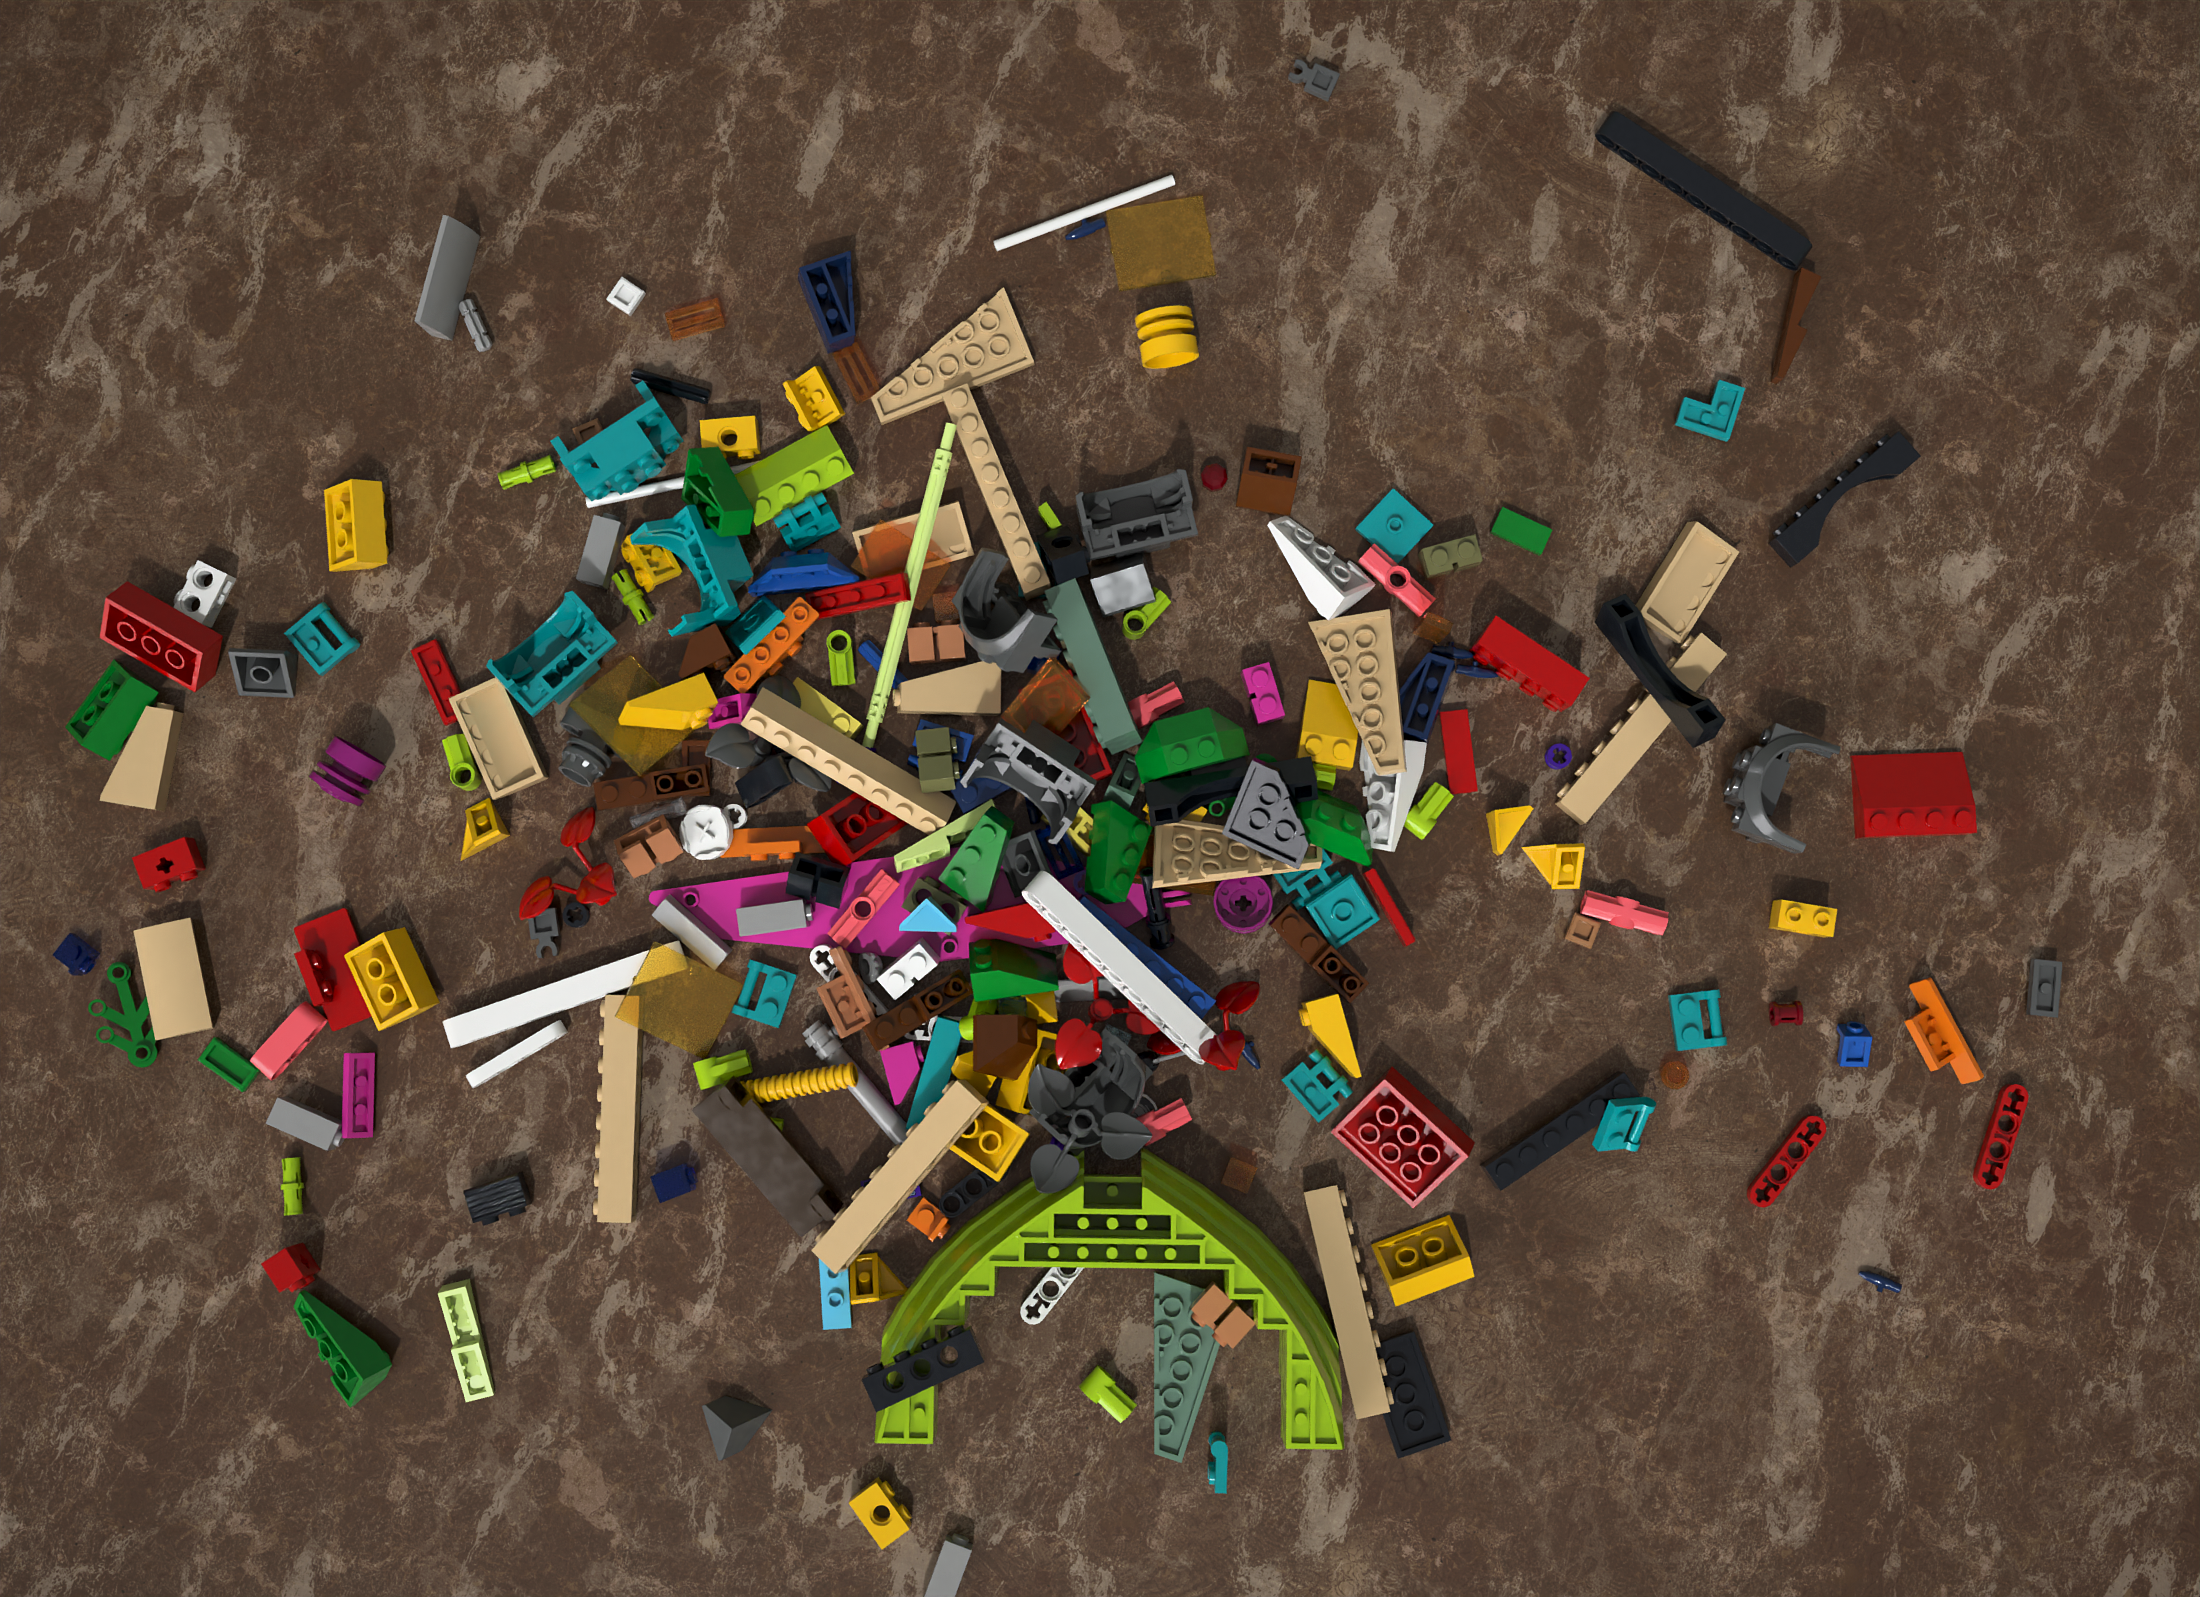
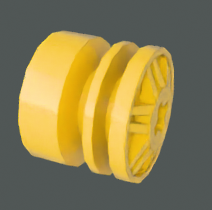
[1135,305,1199,369]

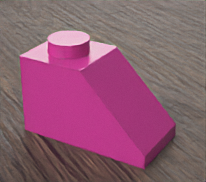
[708,693,757,729]
[880,1041,925,1105]

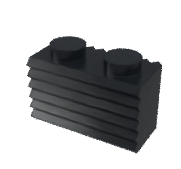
[463,1171,532,1226]

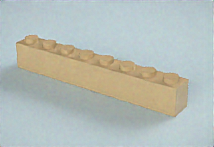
[941,383,1051,601]
[1555,633,1727,825]
[740,687,957,835]
[593,995,644,1223]
[811,1079,989,1274]
[1304,1185,1394,1419]

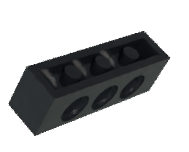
[862,1324,986,1412]

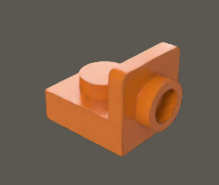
[906,1197,951,1242]

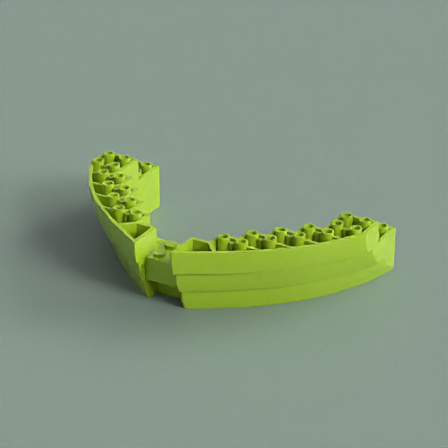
[875,1147,1344,1450]

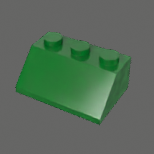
[65,659,159,761]

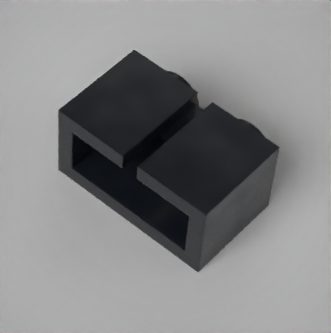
[785,852,851,909]

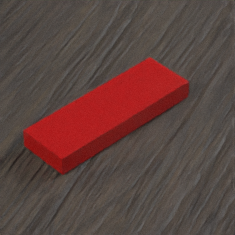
[410,639,462,726]
[1439,709,1478,795]
[1362,868,1415,947]

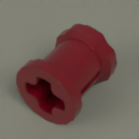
[1769,1001,1803,1026]

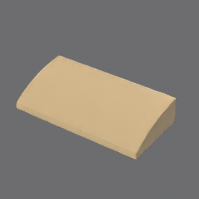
[852,500,974,580]
[1635,521,1739,644]
[449,678,549,800]
[134,918,214,1041]

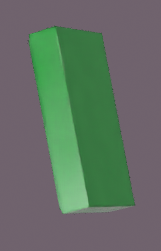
[1490,507,1552,556]
[198,1037,261,1092]

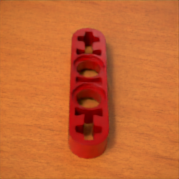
[1973,1084,2029,1190]
[1747,1115,1826,1207]

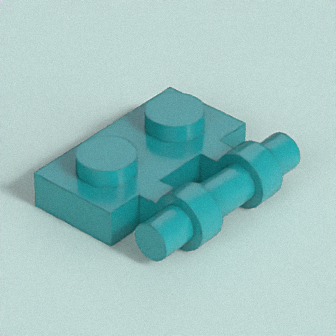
[773,492,841,552]
[1273,848,1342,911]
[1281,1049,1354,1123]

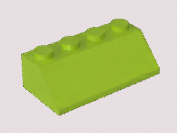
[735,425,854,527]

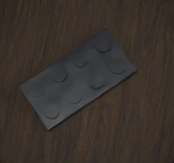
[1376,1330,1451,1459]

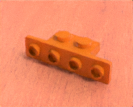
[724,597,819,693]
[720,826,825,861]
[1904,977,1984,1084]

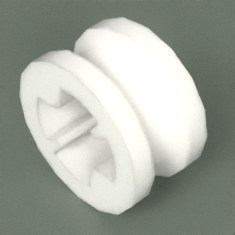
[723,804,748,829]

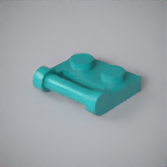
[284,602,361,676]
[731,959,798,1028]
[1668,989,1727,1051]
[1592,1097,1656,1152]
[1207,1431,1228,1494]

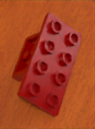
[294,908,372,1031]

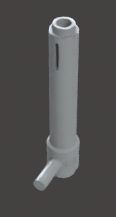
[802,1020,909,1145]

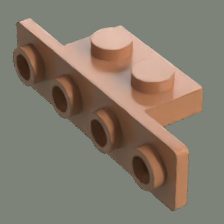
[816,946,889,1051]

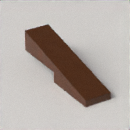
[1771,267,1821,385]

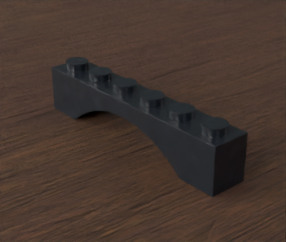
[1768,431,1921,568]
[1595,593,1726,748]
[1144,756,1318,827]
[1480,1071,1640,1191]

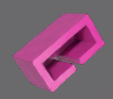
[1241,662,1285,727]

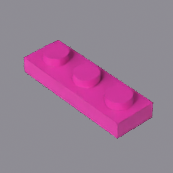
[342,1053,375,1138]

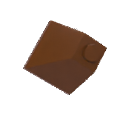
[973,1015,1037,1081]

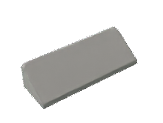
[652,895,733,971]
[1054,978,1128,1002]

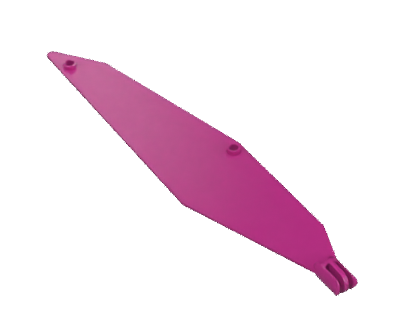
[649,847,1192,962]

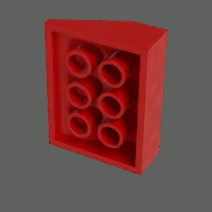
[1850,752,1977,839]
[1331,1066,1475,1209]

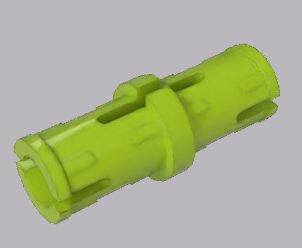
[497,455,556,490]
[611,569,655,625]
[281,1157,304,1216]

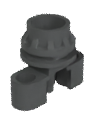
[558,702,644,787]

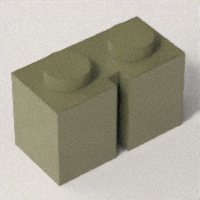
[1418,534,1483,581]
[915,727,960,793]

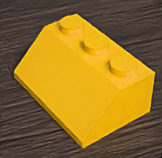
[324,479,389,572]
[344,927,440,1031]
[995,1028,1069,1116]
[1371,1215,1475,1307]

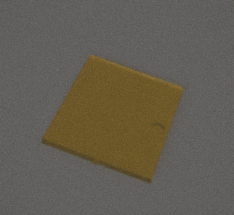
[1106,195,1216,292]
[569,655,696,776]
[615,941,744,1060]

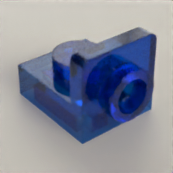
[53,933,100,976]

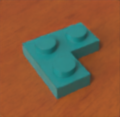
[1674,380,1745,442]

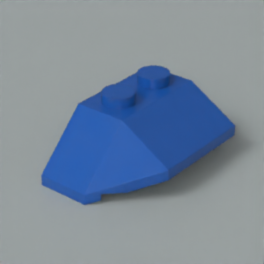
[748,549,861,597]

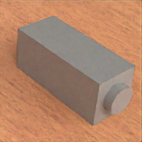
[576,513,626,590]
[736,899,814,937]
[266,1096,345,1151]
[924,1533,973,1597]

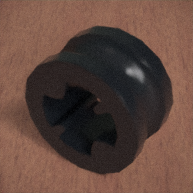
[562,902,590,928]

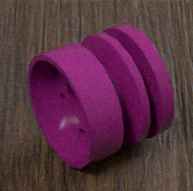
[309,735,387,807]
[1213,876,1273,934]

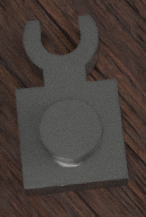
[1288,59,1340,102]
[528,908,561,958]

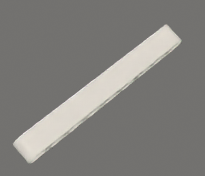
[1022,871,1216,1064]
[443,941,688,1048]

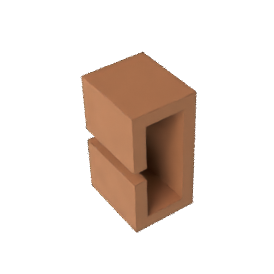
[907,620,966,665]
[614,814,683,878]
[1190,1281,1255,1349]

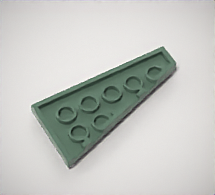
[1154,1271,1235,1463]

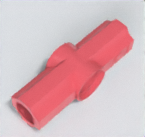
[1358,543,1436,617]
[1128,681,1185,729]
[827,869,901,949]
[1580,890,1669,935]
[1135,1098,1192,1146]

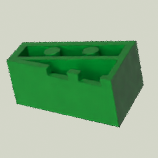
[681,447,754,537]
[1085,800,1152,905]
[938,806,1015,912]

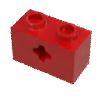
[132,837,206,893]
[261,1242,321,1293]

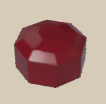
[1200,463,1228,492]

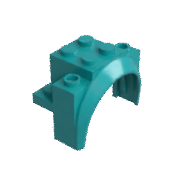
[550,380,684,502]
[630,504,753,637]
[486,591,618,718]

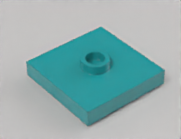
[1355,488,1433,564]
[725,595,786,655]
[1304,873,1380,950]

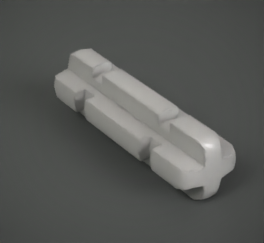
[458,299,492,352]

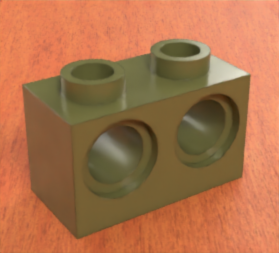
[901,875,968,936]

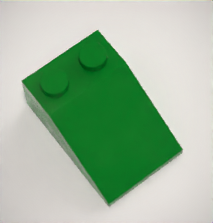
[969,939,1059,1002]

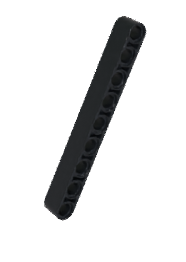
[1595,111,1813,271]

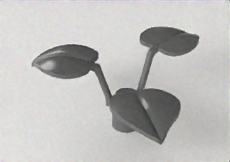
[705,675,831,792]
[1028,1064,1152,1193]

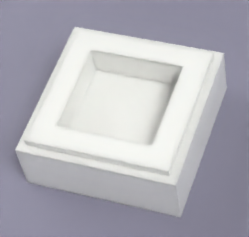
[607,277,646,316]

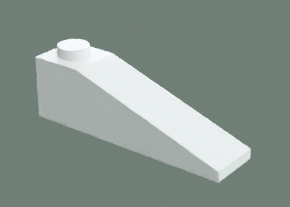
[1268,516,1376,620]
[1359,740,1427,852]

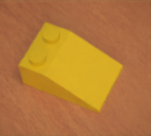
[618,673,718,730]
[1295,680,1358,771]
[1298,994,1362,1078]
[950,1104,1030,1182]

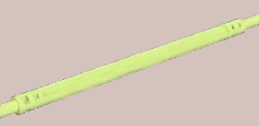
[862,423,957,748]

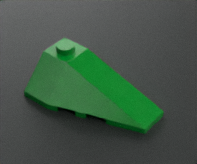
[293,1290,392,1408]

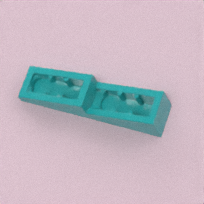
[906,1015,961,1129]

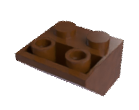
[1236,447,1302,517]
[679,623,739,681]

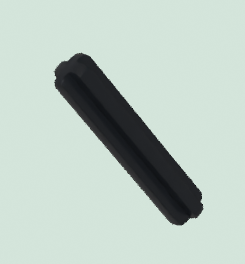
[630,368,711,404]

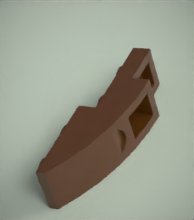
[593,764,709,811]
[1268,904,1369,1003]
[862,968,973,1052]

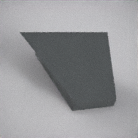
[702,1396,772,1461]

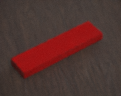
[805,572,911,620]

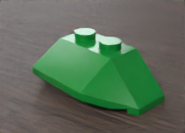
[1134,707,1250,784]
[1295,790,1373,867]

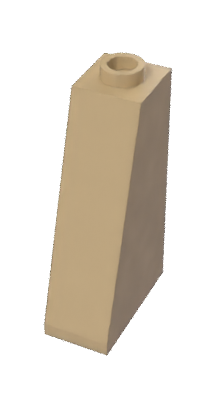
[892,661,1001,716]
[100,703,184,811]

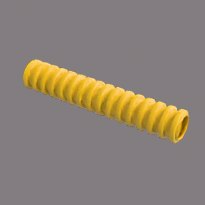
[740,1062,859,1103]

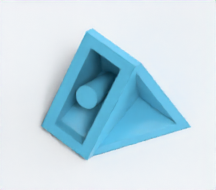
[899,896,958,932]

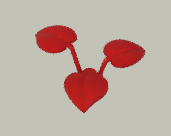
[519,806,617,921]
[1055,943,1161,1070]
[1147,981,1260,1071]

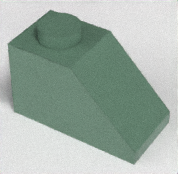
[1102,753,1141,811]

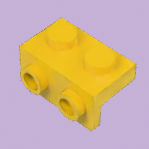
[783,366,845,431]

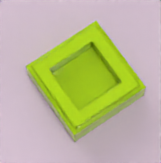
[1038,502,1062,531]

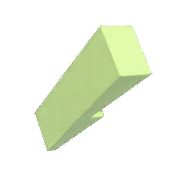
[894,799,995,873]
[438,1279,495,1402]

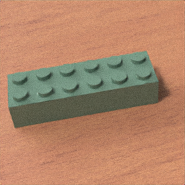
[1043,578,1143,755]

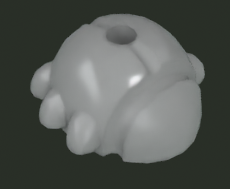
[859,952,883,984]

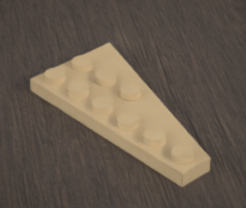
[871,287,1035,425]
[1308,609,1407,776]
[1152,820,1322,888]

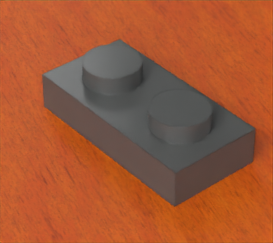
[2026,959,2063,1018]

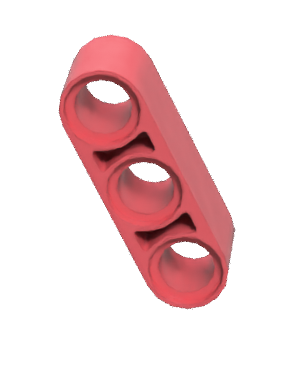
[250,1001,328,1081]

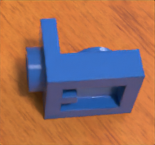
[1837,1021,1872,1067]

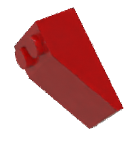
[807,792,908,866]
[964,902,1056,942]

